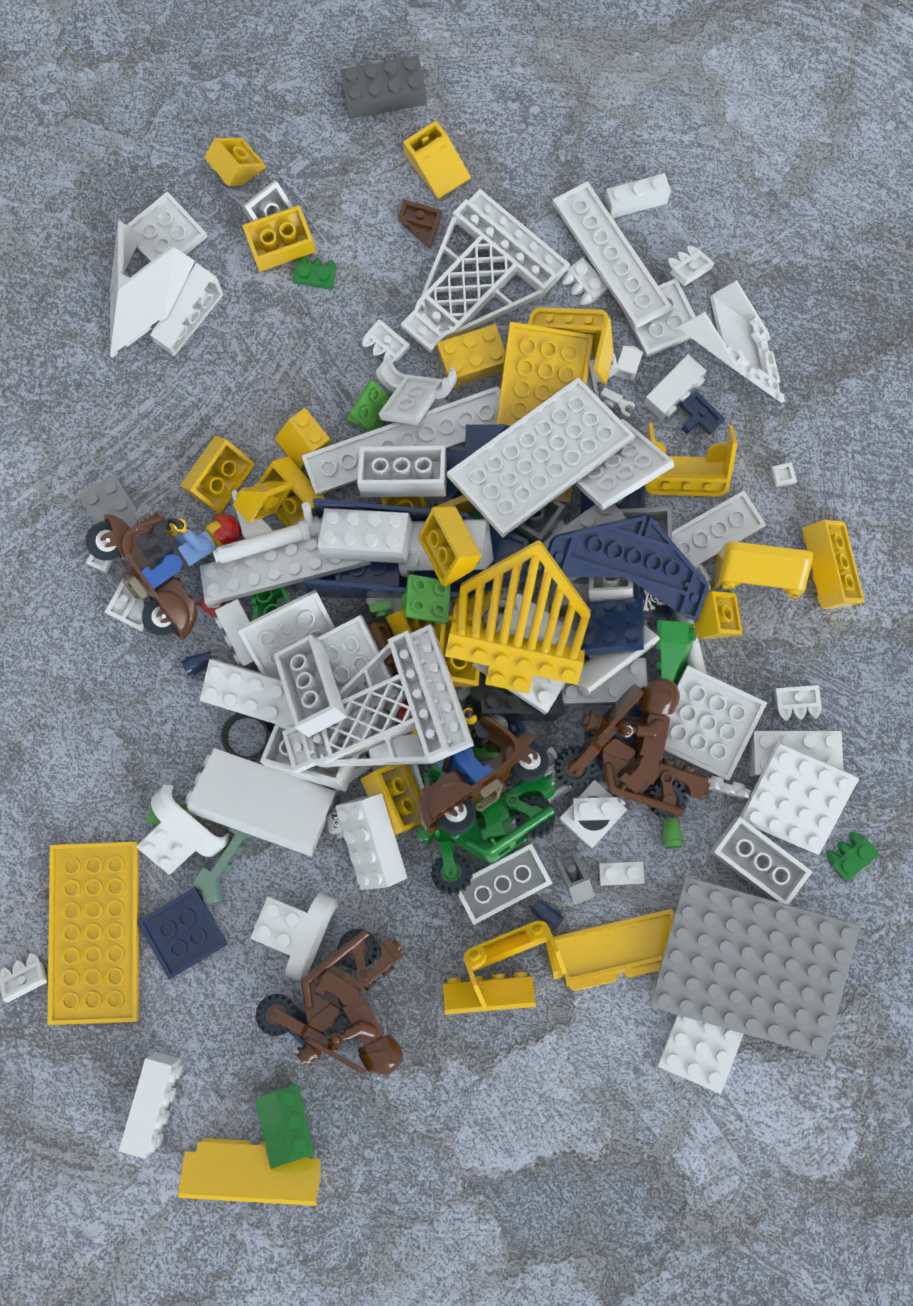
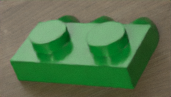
[292,256,336,290]
[827,832,880,882]

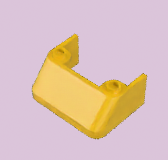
[528,307,613,384]
[645,423,738,497]
[712,542,813,599]
[463,921,567,1007]

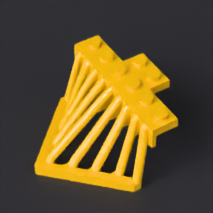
[445,541,591,694]

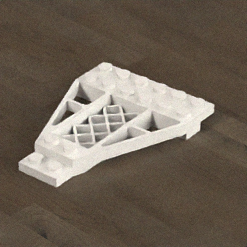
[401,189,571,353]
[282,624,474,774]

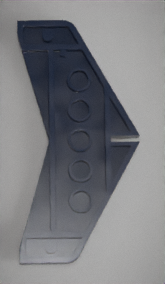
[540,514,709,621]

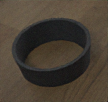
[221,713,269,759]

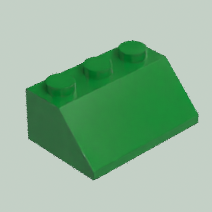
[255,1084,315,1169]

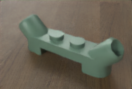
[193,828,255,904]

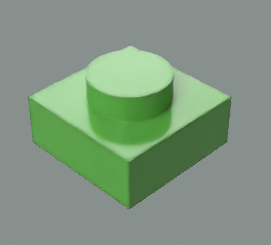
[369,600,393,618]

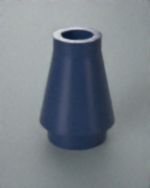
[181,651,213,676]
[531,900,564,932]

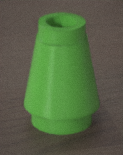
[662,817,684,849]

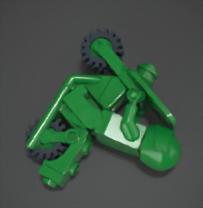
[415,763,555,896]

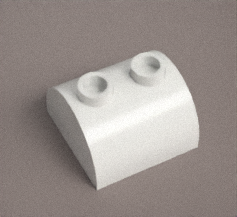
[242,181,293,222]
[589,577,634,603]

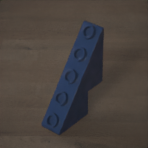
[444,424,510,502]

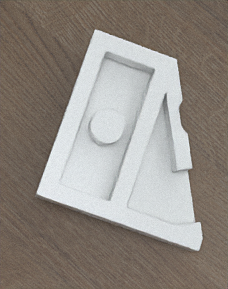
[105,578,144,632]

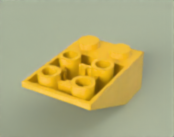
[403,121,471,200]

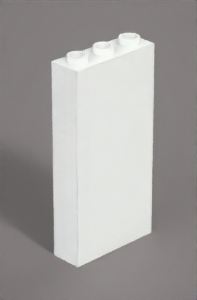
[185,748,336,857]

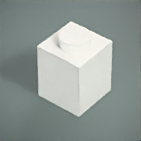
[614,345,643,381]

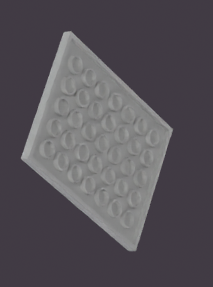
[650,876,861,1057]

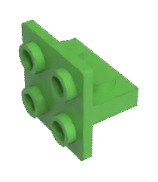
[346,380,390,432]
[399,574,451,624]

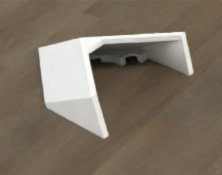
[110,220,195,358]
[677,280,785,403]

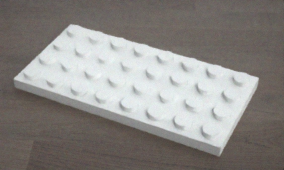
[447,377,635,537]

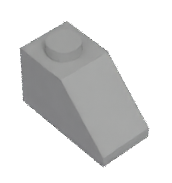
[554,850,595,905]

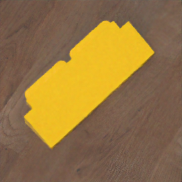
[545,909,674,991]
[178,1138,321,1206]

